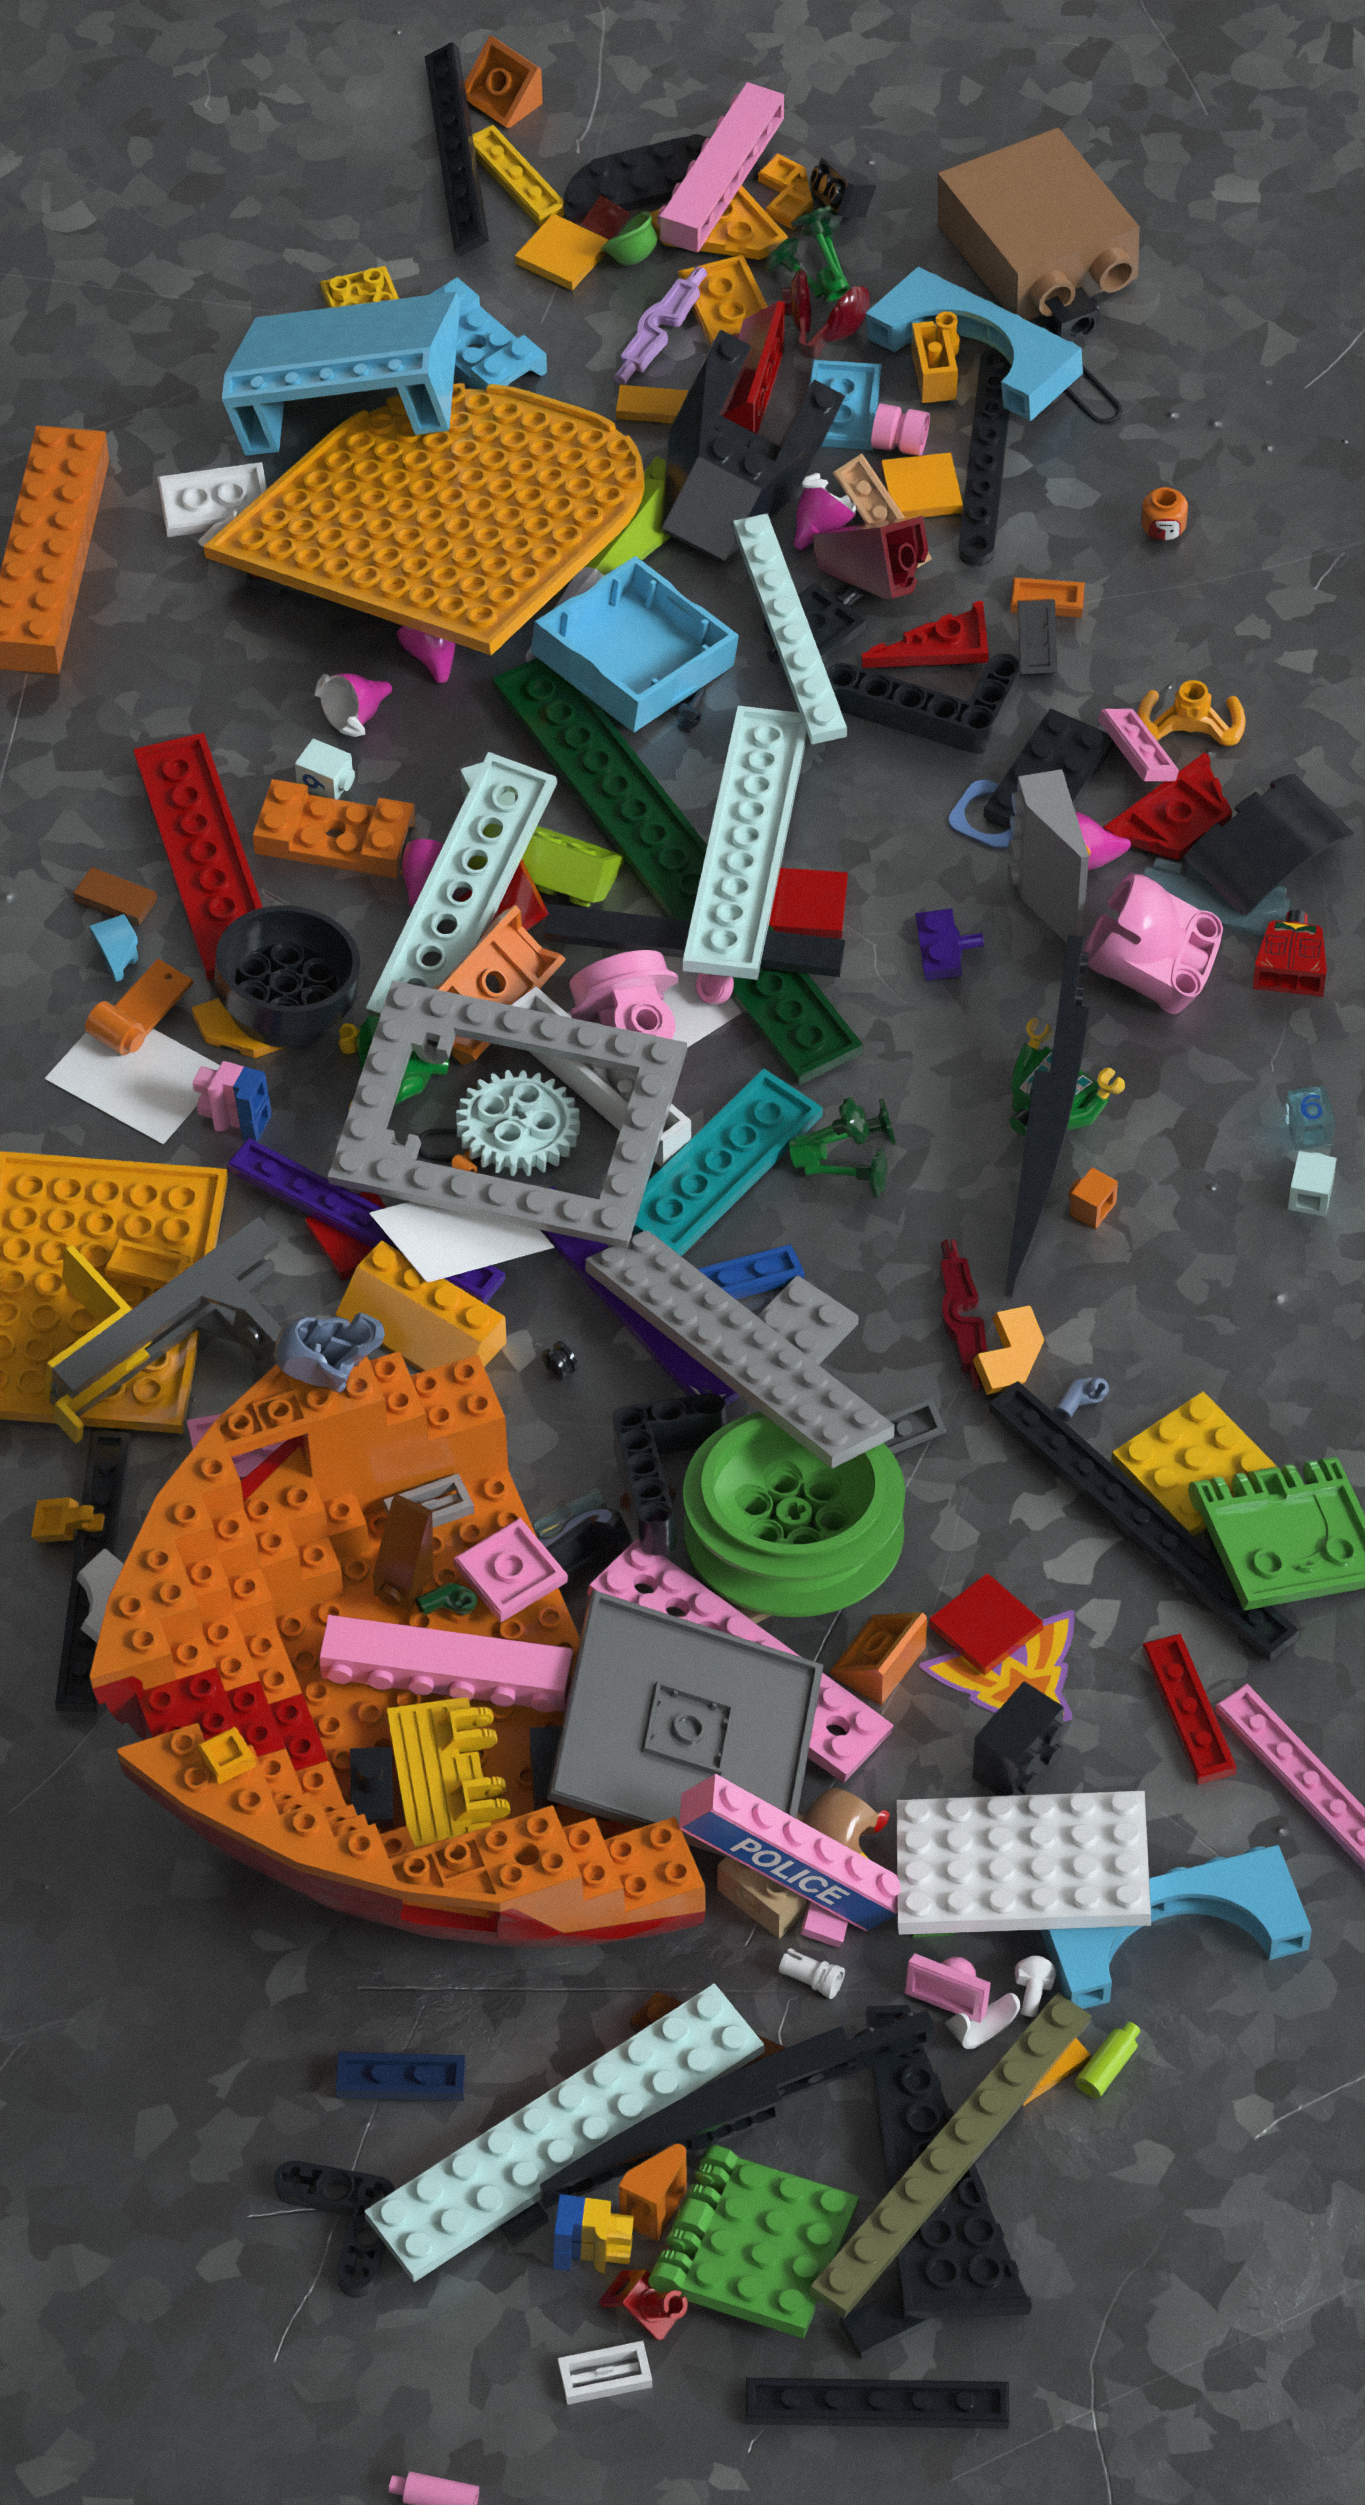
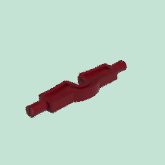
[940,1239,988,1392]

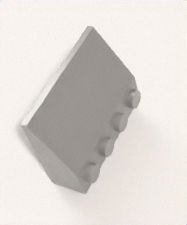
[1008,769,1089,943]

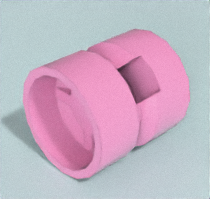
[871,403,930,456]

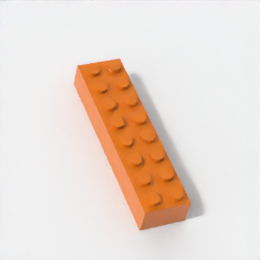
[0,425,109,674]

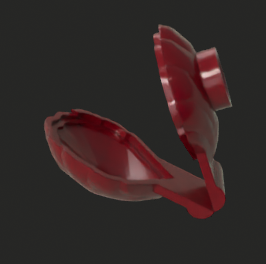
[782,268,870,359]

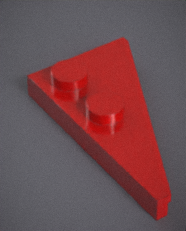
[861,601,989,668]

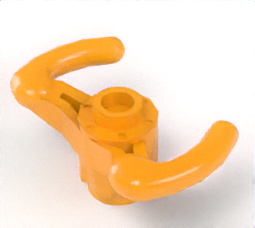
[1137,680,1246,747]

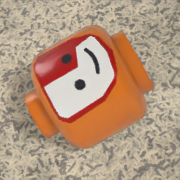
[1141,487,1188,541]

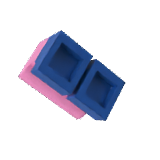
[192,1061,272,1142]

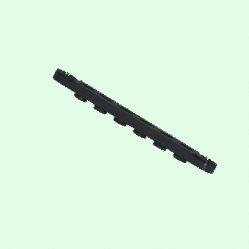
[959,348,1012,566]

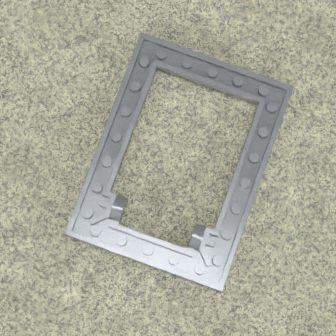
[328,980,687,1248]

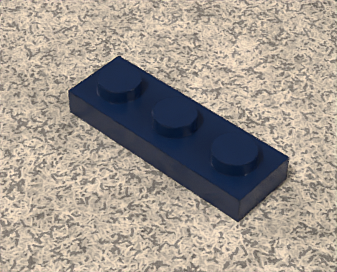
[336,2052,466,2101]

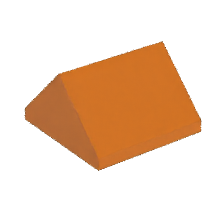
[464,35,543,128]
[829,1612,927,1705]

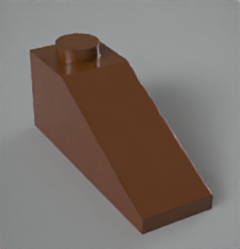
[373,1494,433,1611]

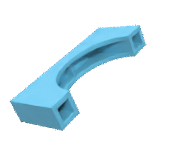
[866,267,1083,421]
[1040,1845,1312,2009]

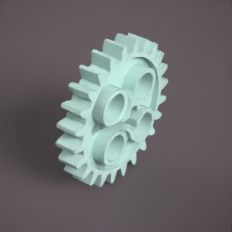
[456,1070,580,1176]

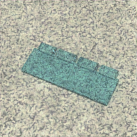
[1144,858,1291,936]

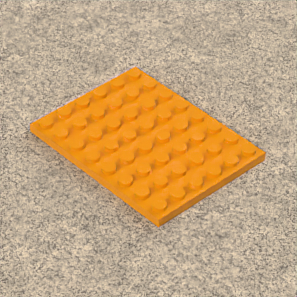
[0,1151,228,1434]

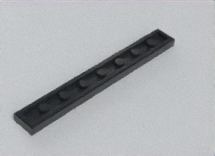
[425,41,489,256]
[543,904,846,977]
[55,1431,132,1713]

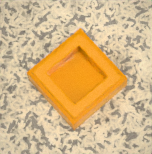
[197,1727,256,1785]

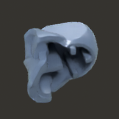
[274,1313,385,1393]

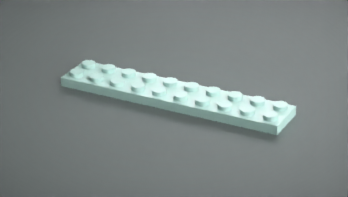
[682,706,808,980]
[364,1983,764,2282]

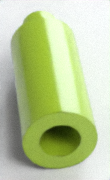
[1075,2021,1141,2099]

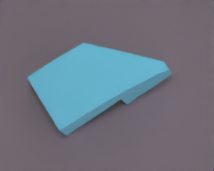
[89,914,139,982]

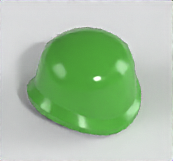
[600,211,658,266]

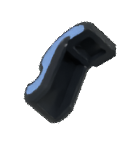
[539,1508,633,1578]

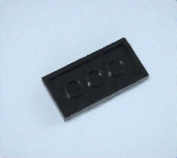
[983,708,1115,828]

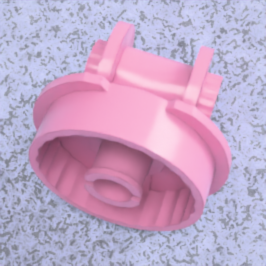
[569,950,679,1039]

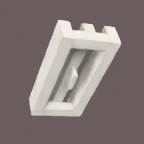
[558,2341,652,2405]

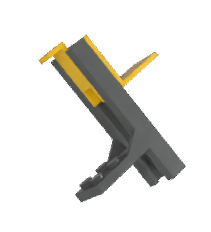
[44,1216,282,1443]

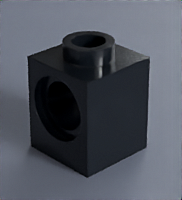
[1044,287,1100,341]

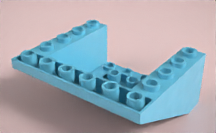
[222,292,460,456]

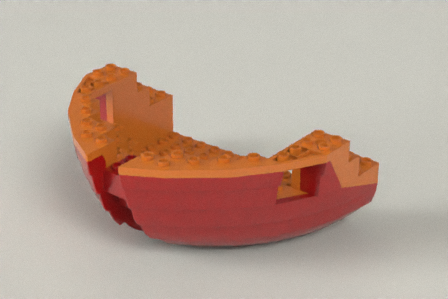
[90,1351,705,1948]

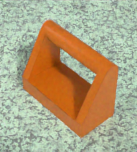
[619,2144,687,2242]

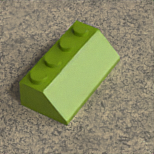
[467,824,625,907]

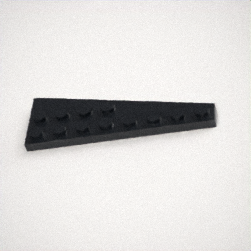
[865,2005,1032,2320]

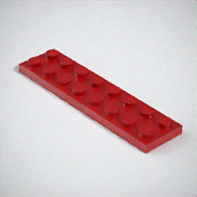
[133,732,263,980]

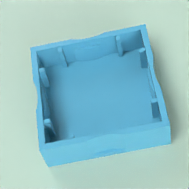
[530,556,739,733]

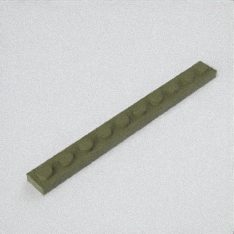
[809,1992,1092,2319]

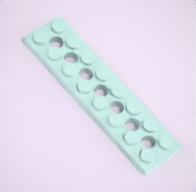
[366,752,557,1018]

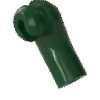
[415,1582,478,1616]

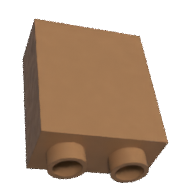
[938,127,1140,321]

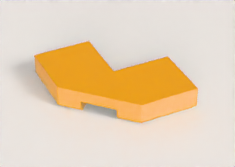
[758,153,813,230]
[191,998,286,1058]
[973,1305,1044,1394]

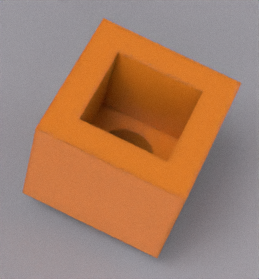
[1068,1167,1118,1230]

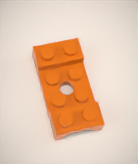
[253,779,416,879]
[432,905,566,1066]

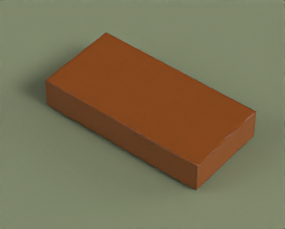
[73,867,157,926]

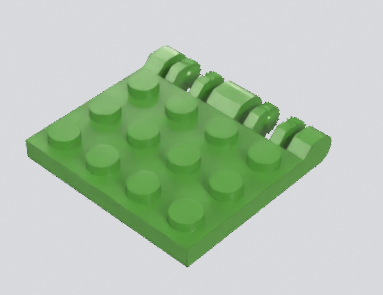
[1188,1457,1365,1610]
[648,2145,860,2339]

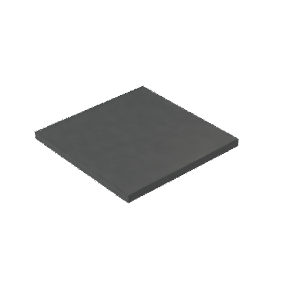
[547,1590,824,1859]

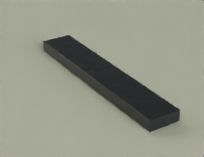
[745,2377,1009,2429]

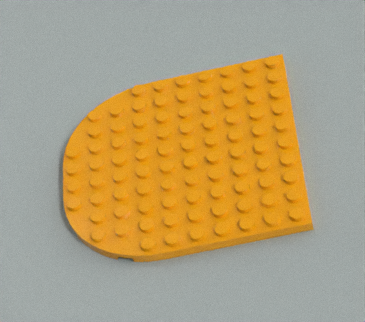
[203,383,645,655]

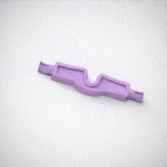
[613,265,707,385]

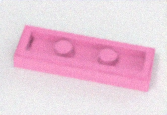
[1098,709,1179,781]

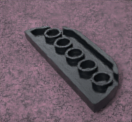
[563,134,761,224]

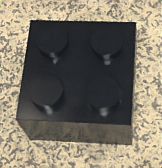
[972,1681,1065,1796]

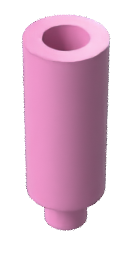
[389,2471,479,2505]

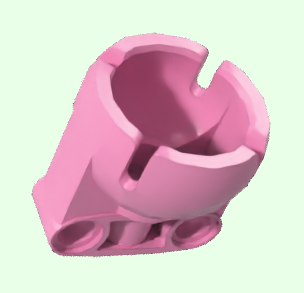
[1083,873,1223,1014]

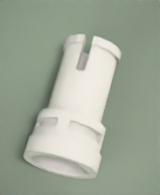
[779,1948,845,1999]

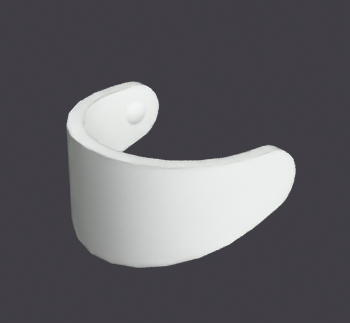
[945,1993,1020,2049]

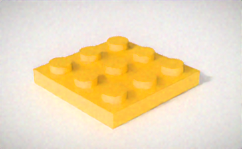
[1111,1391,1277,1537]

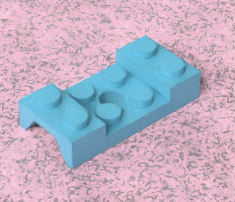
[429,277,547,389]

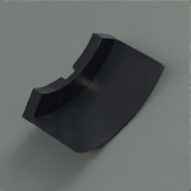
[1184,774,1354,916]

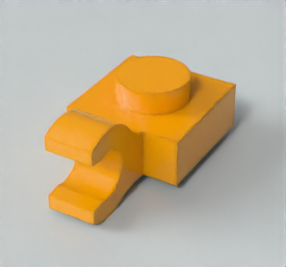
[31,1497,105,1543]

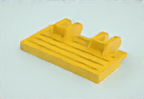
[387,1697,511,1848]

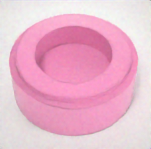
[696,973,733,1005]

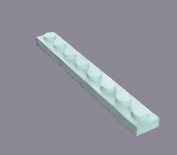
[733,513,847,744]

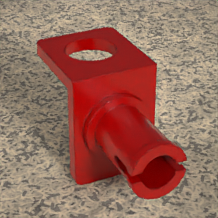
[598,2270,688,2340]

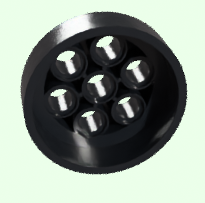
[214,905,360,1047]

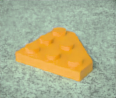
[650,185,788,260]

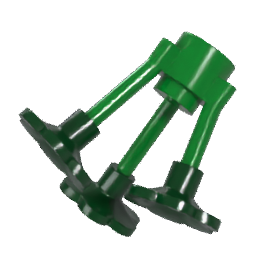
[765,206,850,302]
[789,1097,897,1198]

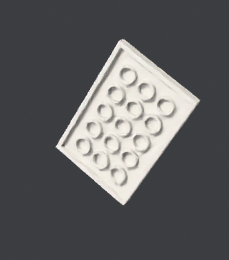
[897,1791,1151,1935]

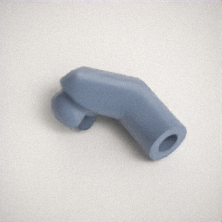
[1053,1377,1109,1421]

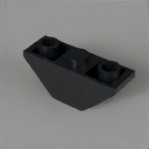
[810,158,877,218]

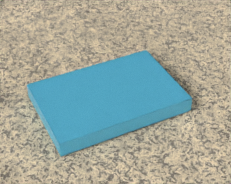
[809,359,882,450]

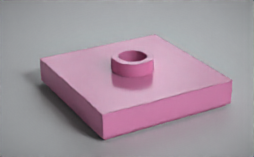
[454,1518,568,1622]

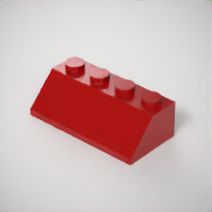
[719,301,785,435]

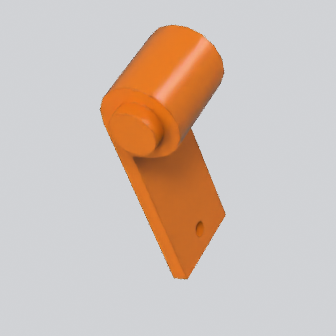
[85,958,194,1055]

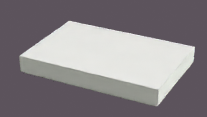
[157,462,267,537]

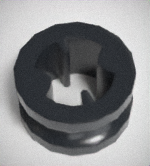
[541,1341,578,1381]

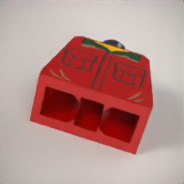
[1252,910,1327,997]

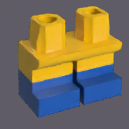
[553,2194,634,2274]

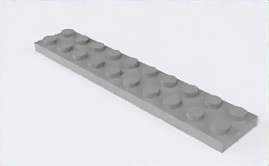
[585,1231,894,1469]

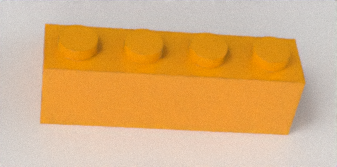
[335,1240,507,1372]

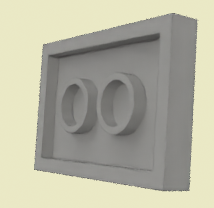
[757,1275,858,1365]

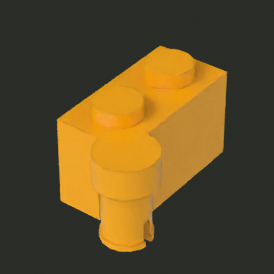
[911,311,960,403]

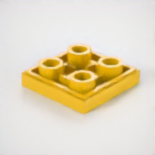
[319,266,399,308]

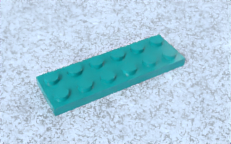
[633,1068,823,1256]

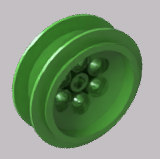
[683,1412,905,1617]

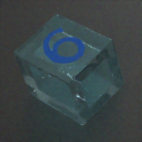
[1285,1086,1336,1150]

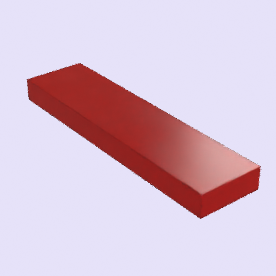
[1142,1633,1237,1785]

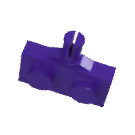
[915,908,984,981]

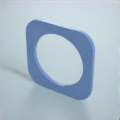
[949,780,1014,849]

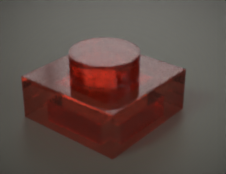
[582,195,631,240]

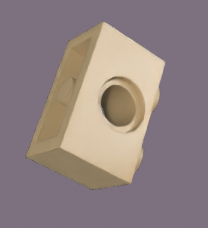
[717,1857,807,1939]

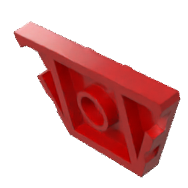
[1103,752,1233,860]

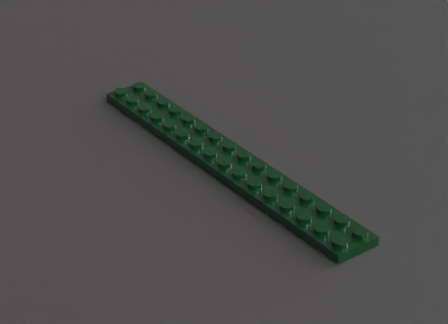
[492,658,863,1086]

